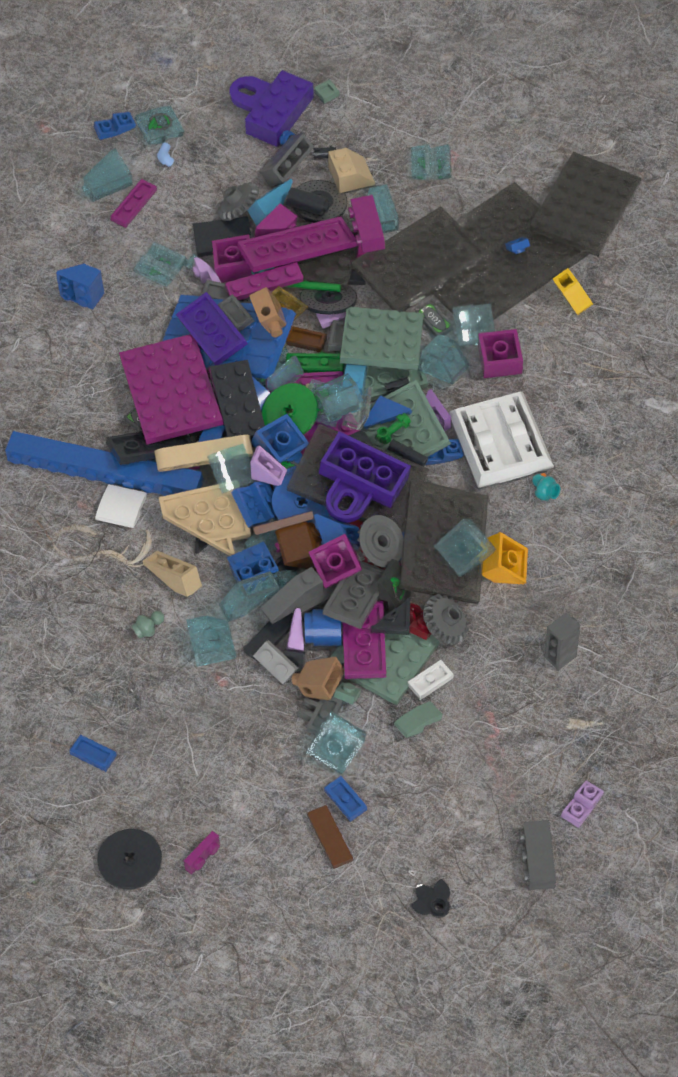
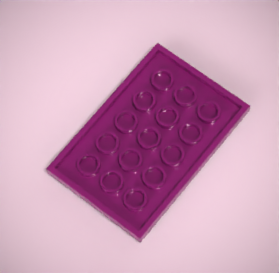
[119,334,223,444]

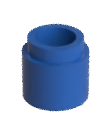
[304,609,342,646]

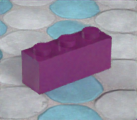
[348,195,385,253]

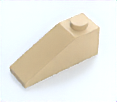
[142,551,202,597]

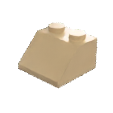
[328,148,375,193]

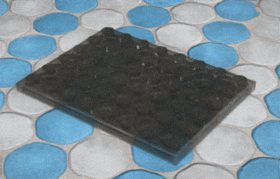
[400,182,589,334]

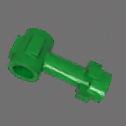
[376,413,411,444]

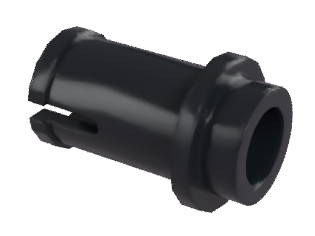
[313,145,336,159]
[384,376,409,395]

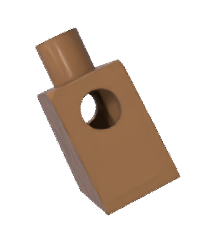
[249,287,286,337]
[292,657,344,700]

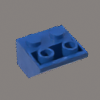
[56,264,104,310]
[314,514,360,550]
[227,542,279,587]

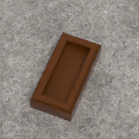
[285,326,327,352]

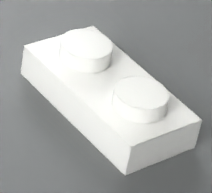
[408,660,454,700]

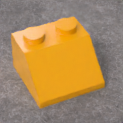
[480,532,528,584]

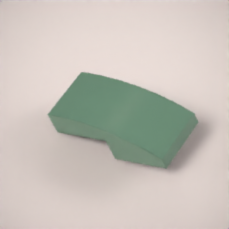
[394,701,443,738]

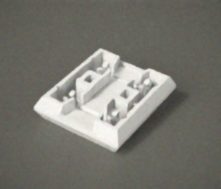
[448,392,554,488]

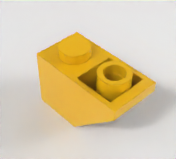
[553,268,593,315]

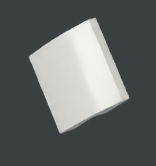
[95,484,147,528]

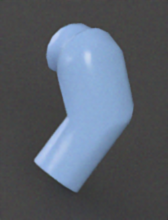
[157,142,174,167]

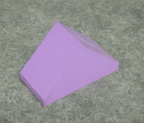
[250,446,287,486]

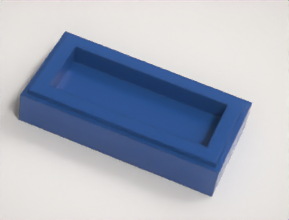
[69,734,117,772]

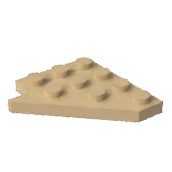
[159,480,251,556]

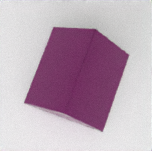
[309,534,362,588]

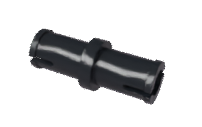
[387,439,428,468]

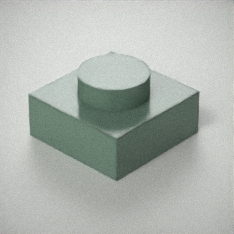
[314,80,340,104]
[334,682,361,705]

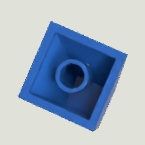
[251,414,310,463]

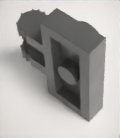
[296,696,343,738]

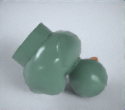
[131,611,164,639]

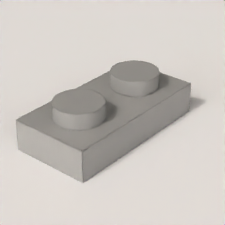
[253,640,298,684]

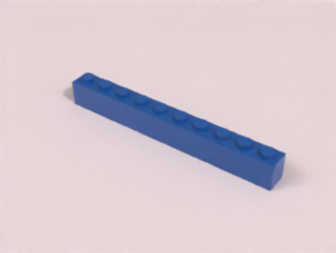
[5,431,203,496]

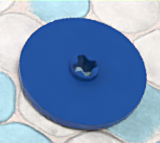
[272,474,329,524]

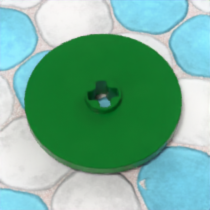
[262,383,318,435]

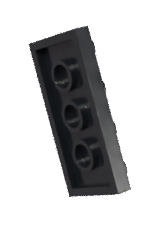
[209,360,265,438]
[106,431,193,465]

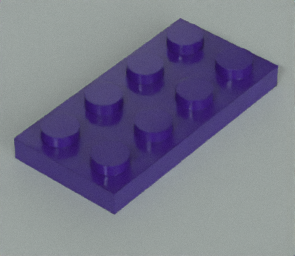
[176,292,248,365]

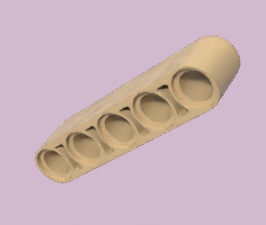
[154,435,253,472]

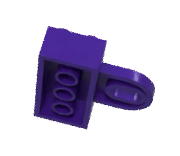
[230,70,314,147]
[319,431,411,522]

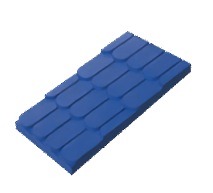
[162,295,296,379]

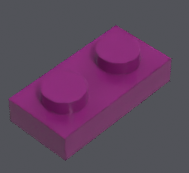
[184,831,220,875]

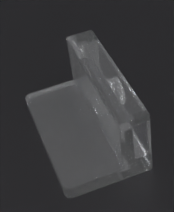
[342,387,372,431]

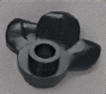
[411,879,451,918]

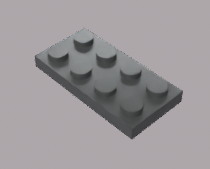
[323,561,385,629]

